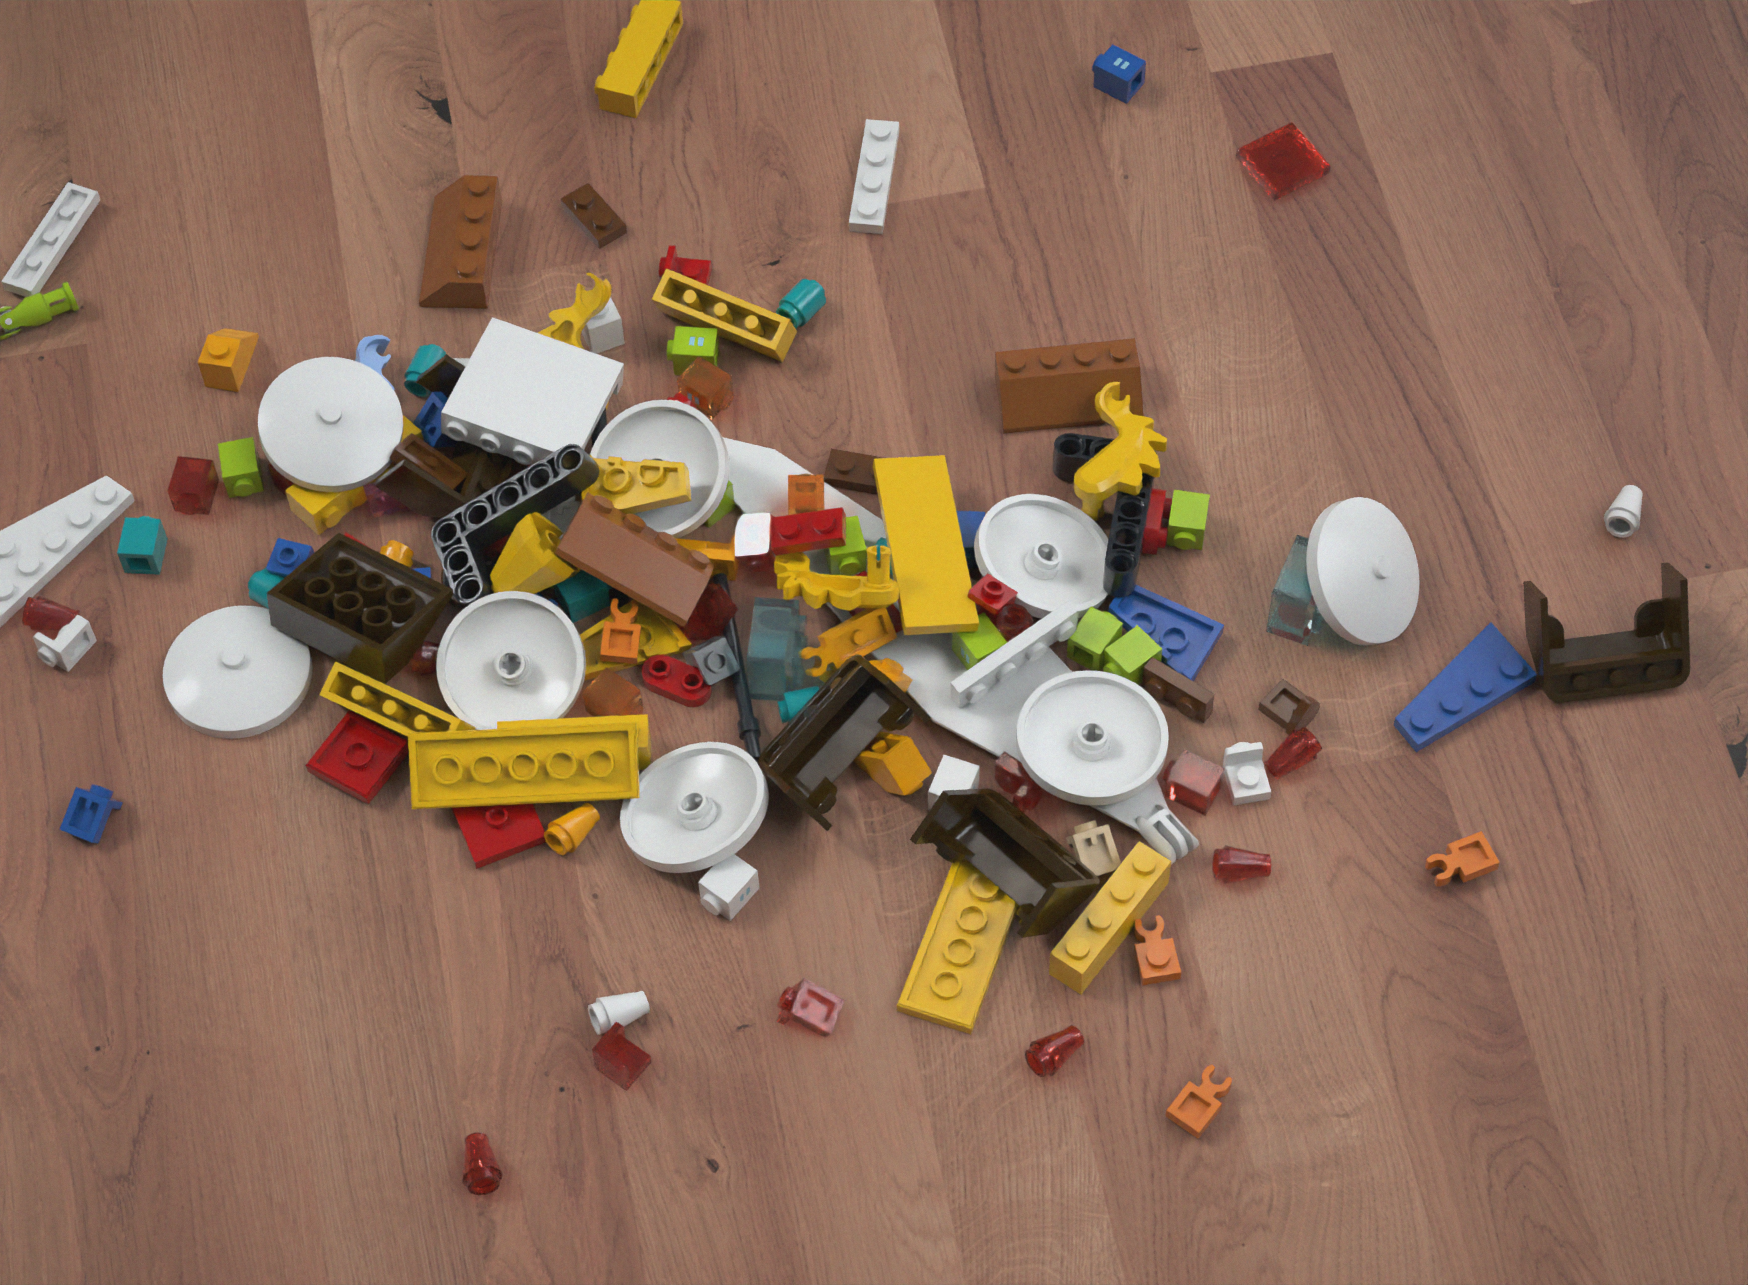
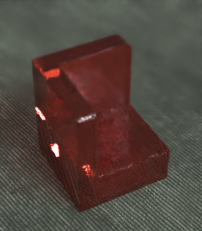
[592,1022,651,1091]

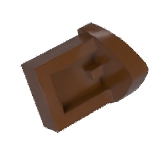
[1258,679,1320,737]

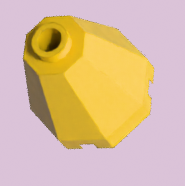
[490,512,582,594]

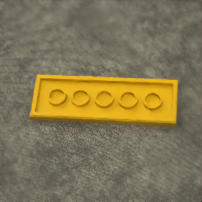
[873,455,979,635]
[408,722,640,809]
[897,860,1020,1035]

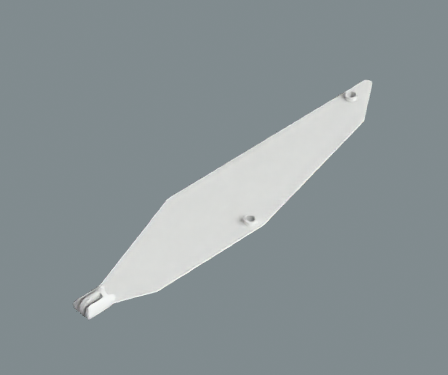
[723,437,1199,865]

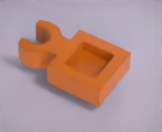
[600,598,641,664]
[1425,831,1500,887]
[1134,915,1181,986]
[1165,1064,1232,1139]

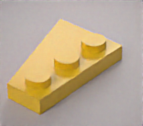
[581,455,691,514]
[580,599,692,681]

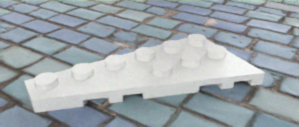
[0,475,135,627]

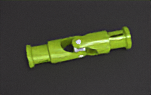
[0,282,79,341]

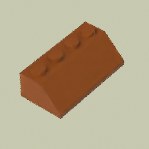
[419,175,502,309]
[995,338,1144,434]
[554,492,715,627]

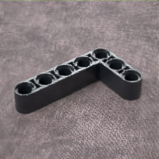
[1052,433,1157,597]
[431,444,600,607]

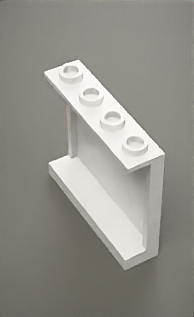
[441,317,624,465]

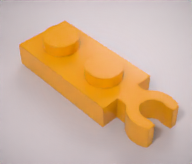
[798,608,898,677]

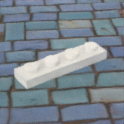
[849,119,899,234]
[1,182,100,297]
[950,600,1078,708]

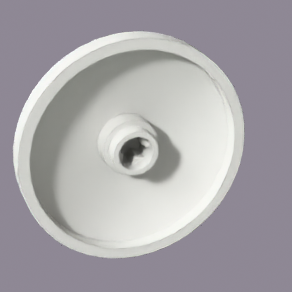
[258,357,403,492]
[590,400,729,539]
[974,494,1109,619]
[1306,497,1419,646]
[436,591,586,730]
[163,605,313,739]
[1016,670,1169,805]
[620,742,769,873]

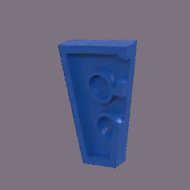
[1108,585,1224,681]

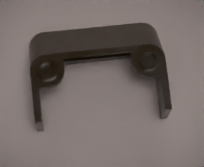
[374,354,515,517]
[1523,562,1690,703]
[758,654,931,831]
[910,788,1100,938]

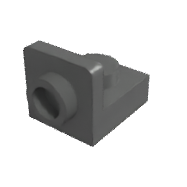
[682,636,740,685]

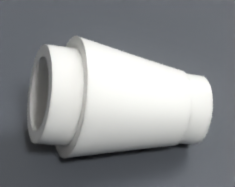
[1604,485,1643,538]
[588,991,650,1035]

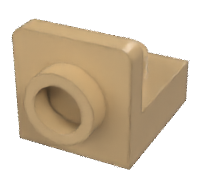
[1066,820,1121,876]

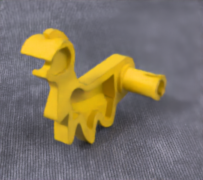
[538,272,612,410]
[1074,382,1167,521]
[774,546,899,611]

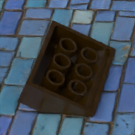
[267,533,453,684]

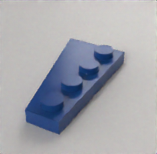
[1394,622,1537,752]

